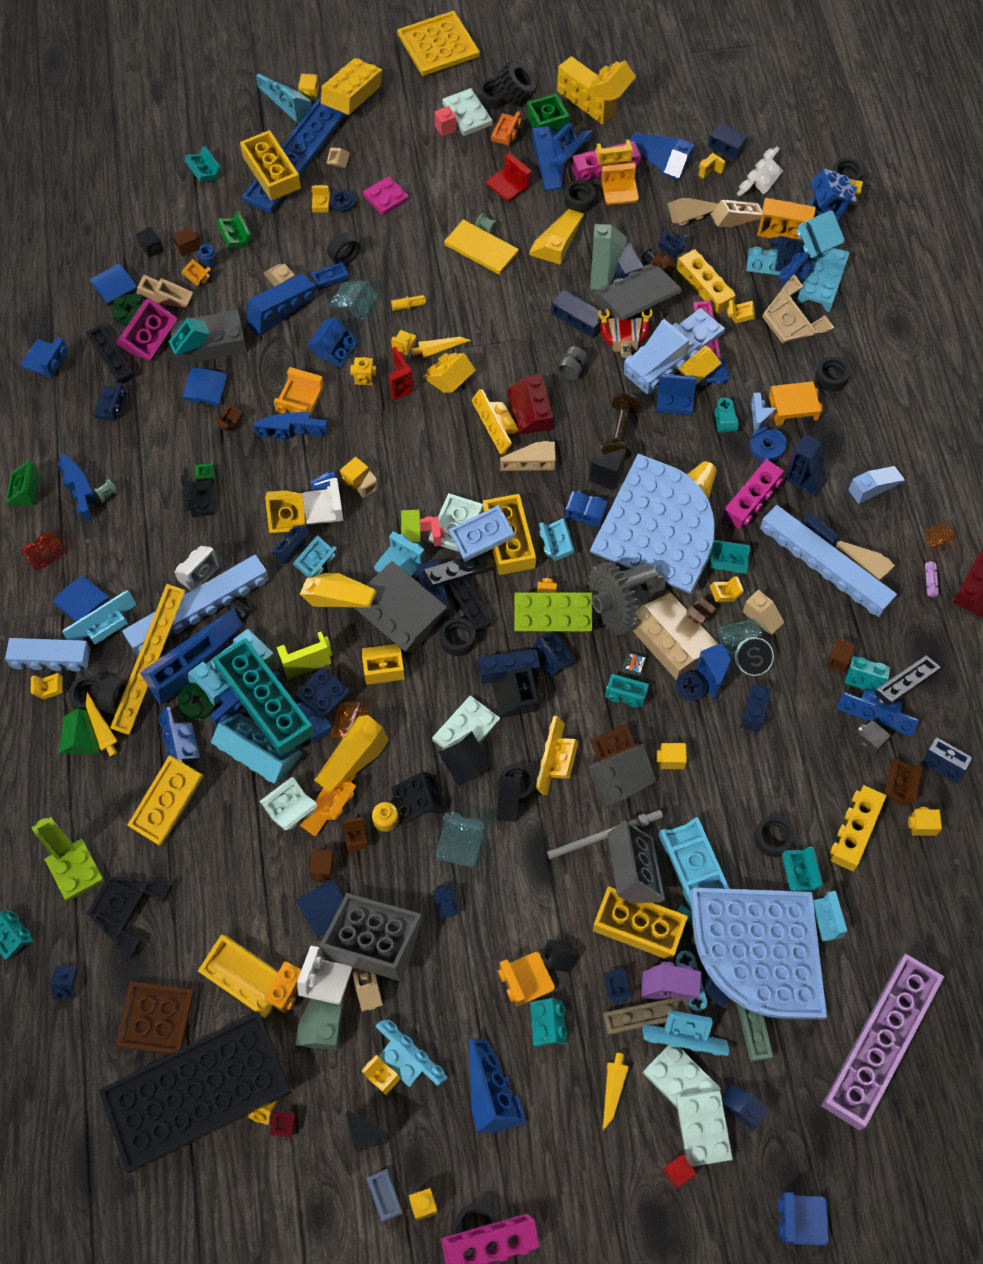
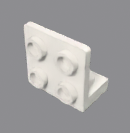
[303,478,343,526]
[297,946,352,1005]

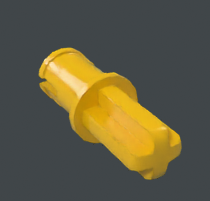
[391,295,426,311]

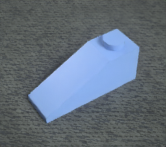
[849,466,905,504]

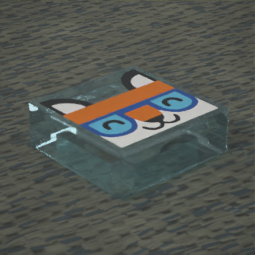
[622,652,646,676]

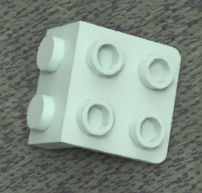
[260,777,317,830]

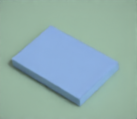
[448,505,515,561]

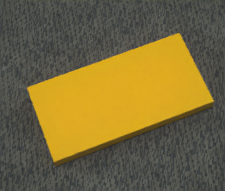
[444,219,519,275]
[127,755,204,846]

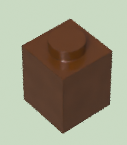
[172,226,201,256]
[826,638,855,672]
[309,849,334,883]

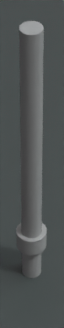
[547,810,663,859]

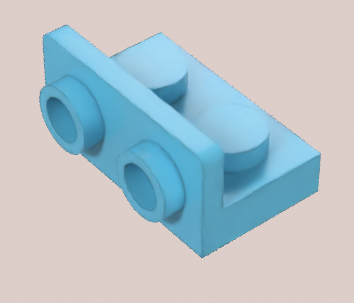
[813,891,848,941]

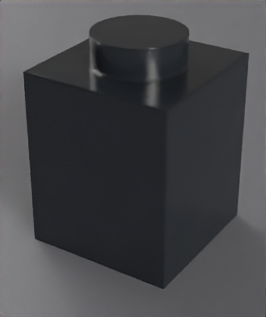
[136,227,164,258]

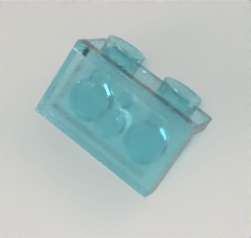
[717,619,762,654]

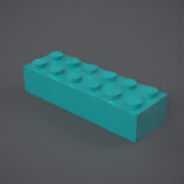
[213,638,314,756]

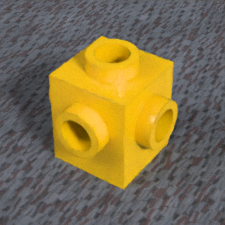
[350,357,376,385]

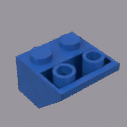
[307,317,359,367]

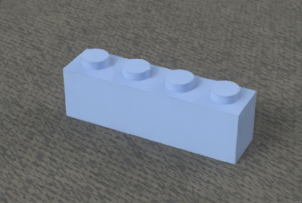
[5,638,90,671]

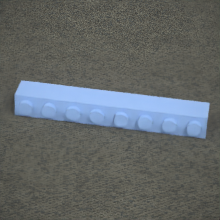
[760,505,897,617]
[122,555,269,656]

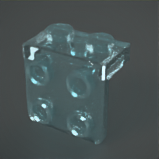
[329,280,378,321]
[436,813,485,868]

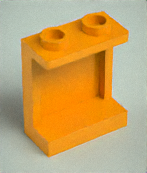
[274,367,324,415]
[768,381,823,426]

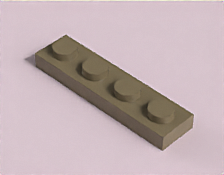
[603,998,691,1036]

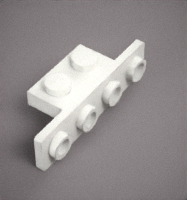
[737,147,783,196]

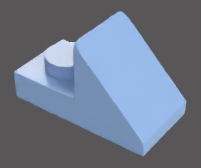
[751,393,777,432]

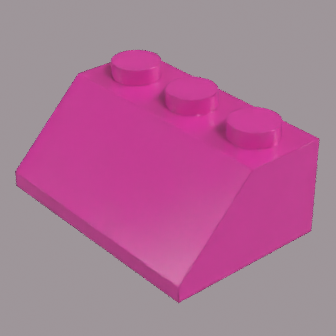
[116,297,178,361]

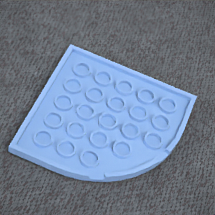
[590,454,715,594]
[690,888,827,1019]

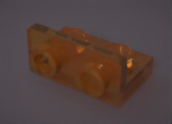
[330,702,369,741]

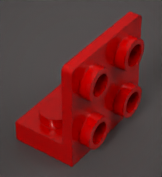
[486,153,532,202]
[389,347,414,401]

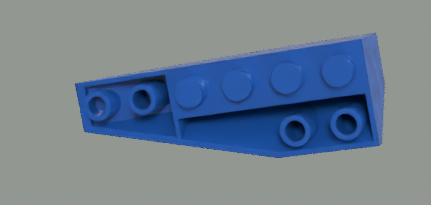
[140,609,243,705]

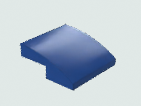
[89,264,137,305]
[182,368,227,407]
[53,576,109,622]

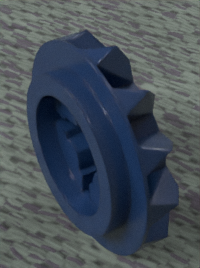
[329,190,356,213]
[676,672,707,702]

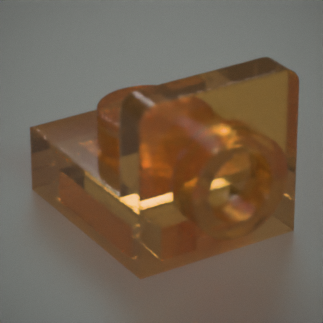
[923,523,955,549]

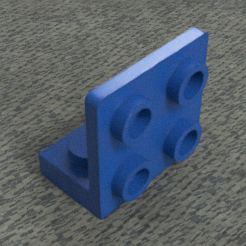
[656,374,697,415]

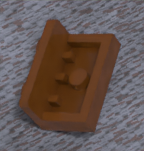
[590,724,637,761]
[884,759,923,806]

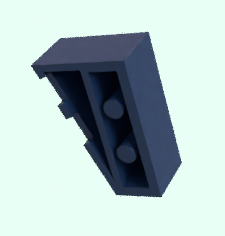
[785,434,827,497]

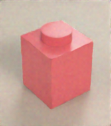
[435,106,457,136]

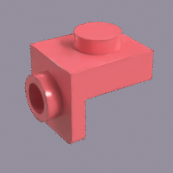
[419,517,444,546]

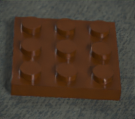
[115,981,194,1055]

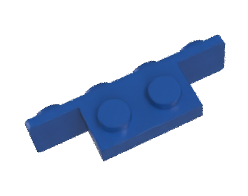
[549,123,593,166]
[837,689,919,736]
[159,707,200,762]

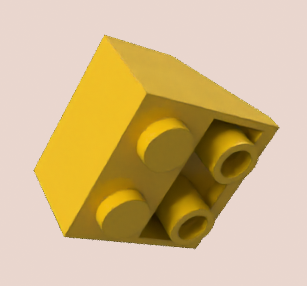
[587,61,636,101]
[423,353,475,393]
[362,644,405,685]

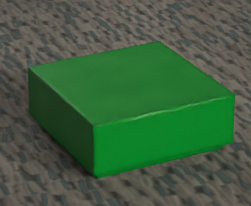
[195,463,215,482]

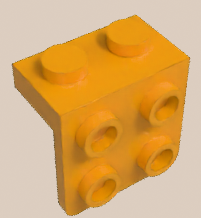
[601,163,639,205]
[497,952,554,1007]

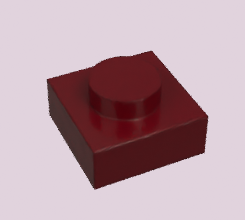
[270,1111,296,1138]

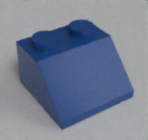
[696,643,731,700]

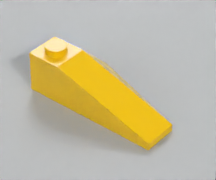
[529,209,584,265]
[300,573,376,607]
[314,715,389,792]

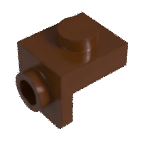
[648,254,677,272]
[214,403,245,431]
[686,597,715,624]
[342,817,368,852]

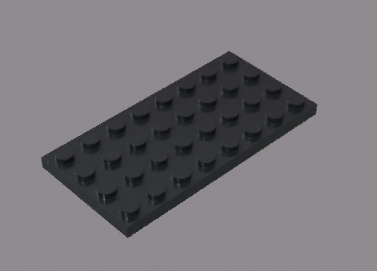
[99,1011,292,1174]

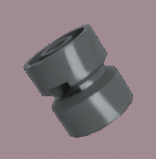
[557,346,588,380]

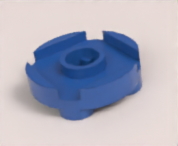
[749,428,786,463]

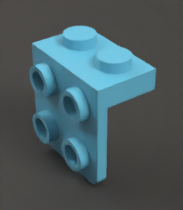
[797,210,844,258]
[374,531,425,577]

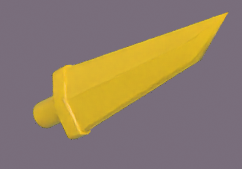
[411,337,471,359]
[86,692,118,757]
[603,1053,629,1130]

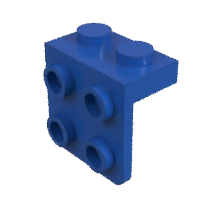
[810,169,857,209]
[21,337,69,378]
[778,1192,828,1245]

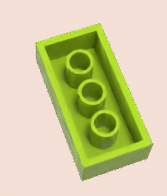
[514,593,592,632]

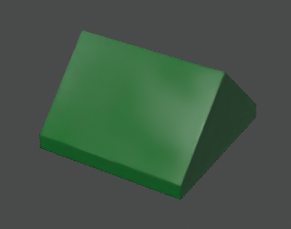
[5,460,40,506]
[59,708,104,754]

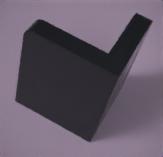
[541,939,578,972]

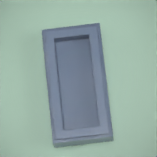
[366,1169,403,1223]

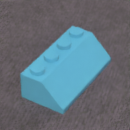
[211,712,303,784]

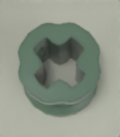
[476,213,498,234]
[93,479,118,503]

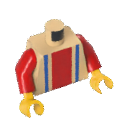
[598,309,652,358]

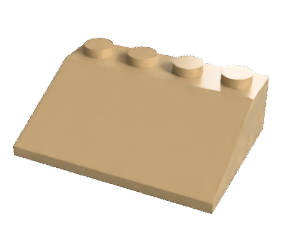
[632,593,718,680]

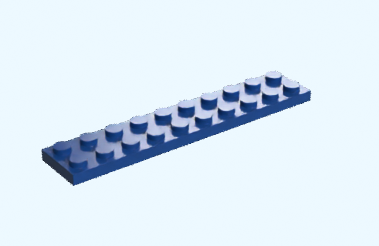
[242,96,347,213]

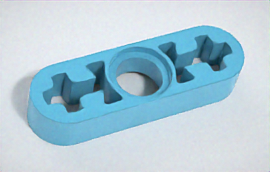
[675,951,707,1014]

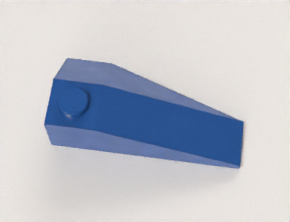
[532,126,565,192]
[630,133,695,180]
[469,1038,526,1133]

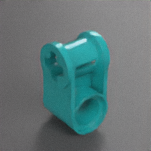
[714,398,738,433]

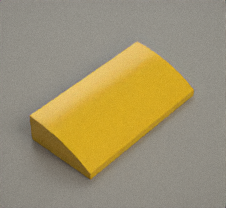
[198,935,279,1018]

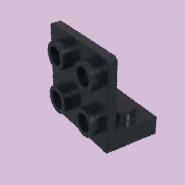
[181,467,214,518]
[391,771,446,824]

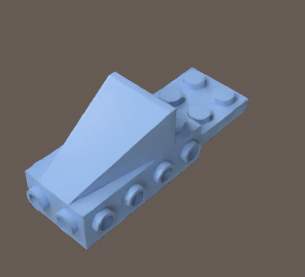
[624,308,725,395]

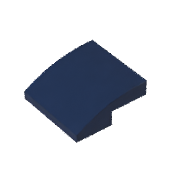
[296,879,344,937]

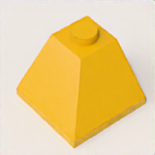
[265,491,306,533]

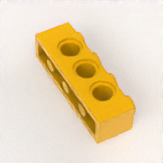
[677,249,736,315]
[830,785,886,872]

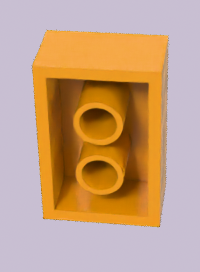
[757,198,816,241]

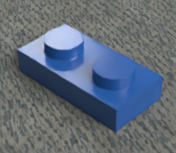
[311,262,349,289]

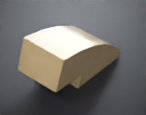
[136,275,193,307]

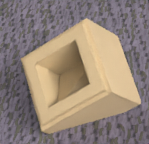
[326,148,350,168]
[357,471,378,498]

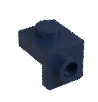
[658,230,687,256]
[432,884,459,919]
[50,966,78,1000]
[603,968,632,1004]

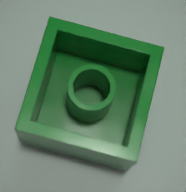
[527,93,569,132]

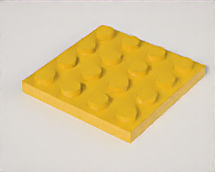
[397,11,480,76]

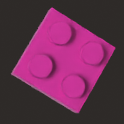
[363,176,409,216]

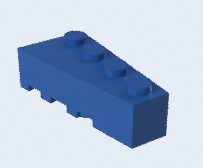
[247,273,315,337]

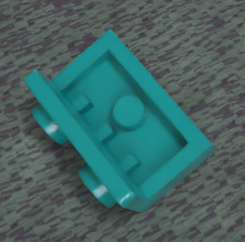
[184,146,221,182]
[709,540,750,574]
[845,656,890,691]
[605,674,649,708]
[782,847,823,892]
[530,998,567,1047]

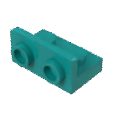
[0,910,34,960]

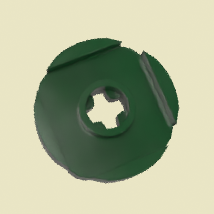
[112,294,144,326]
[177,683,217,720]

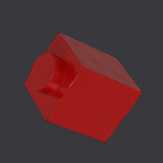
[663,1154,697,1190]

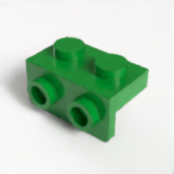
[216,212,251,247]

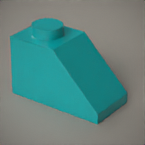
[169,317,211,355]

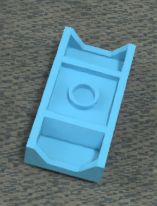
[797,248,850,312]
[188,629,274,706]
[659,817,729,910]

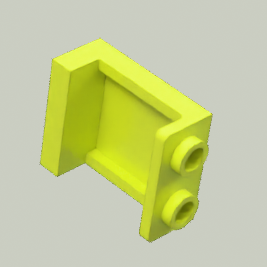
[277,632,333,680]

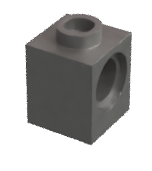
[855,720,891,756]

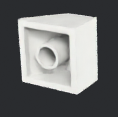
[175,546,220,591]

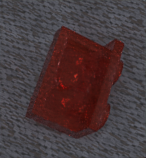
[20,530,67,572]

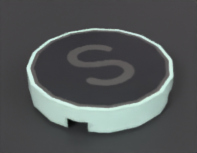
[734,637,774,676]

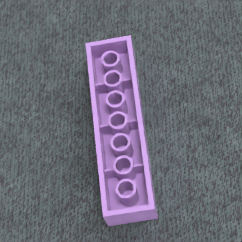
[821,953,944,1131]

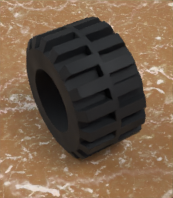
[494,60,538,107]

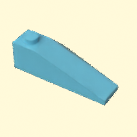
[256,74,312,123]

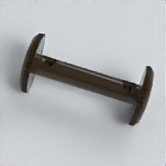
[601,393,642,460]

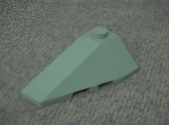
[590,224,627,291]
[295,963,346,1050]

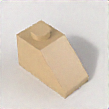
[264,264,295,287]
[743,590,784,636]
[352,967,382,1011]

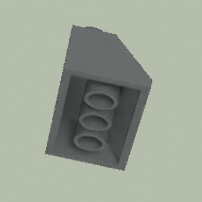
[607,820,665,904]

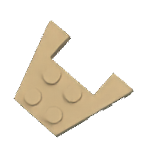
[762,275,834,344]

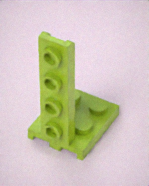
[32,817,104,902]

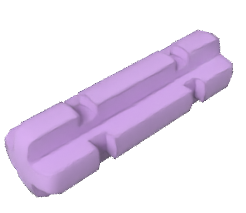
[925,561,939,597]

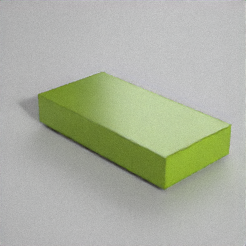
[401,510,421,545]

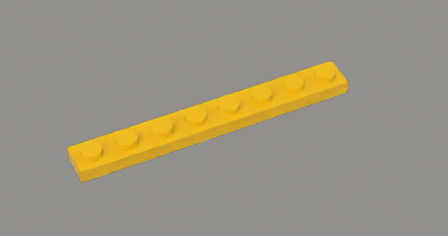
[110,584,185,736]

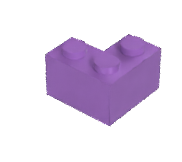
[641,962,701,1001]

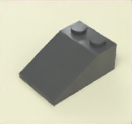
[588,744,657,806]

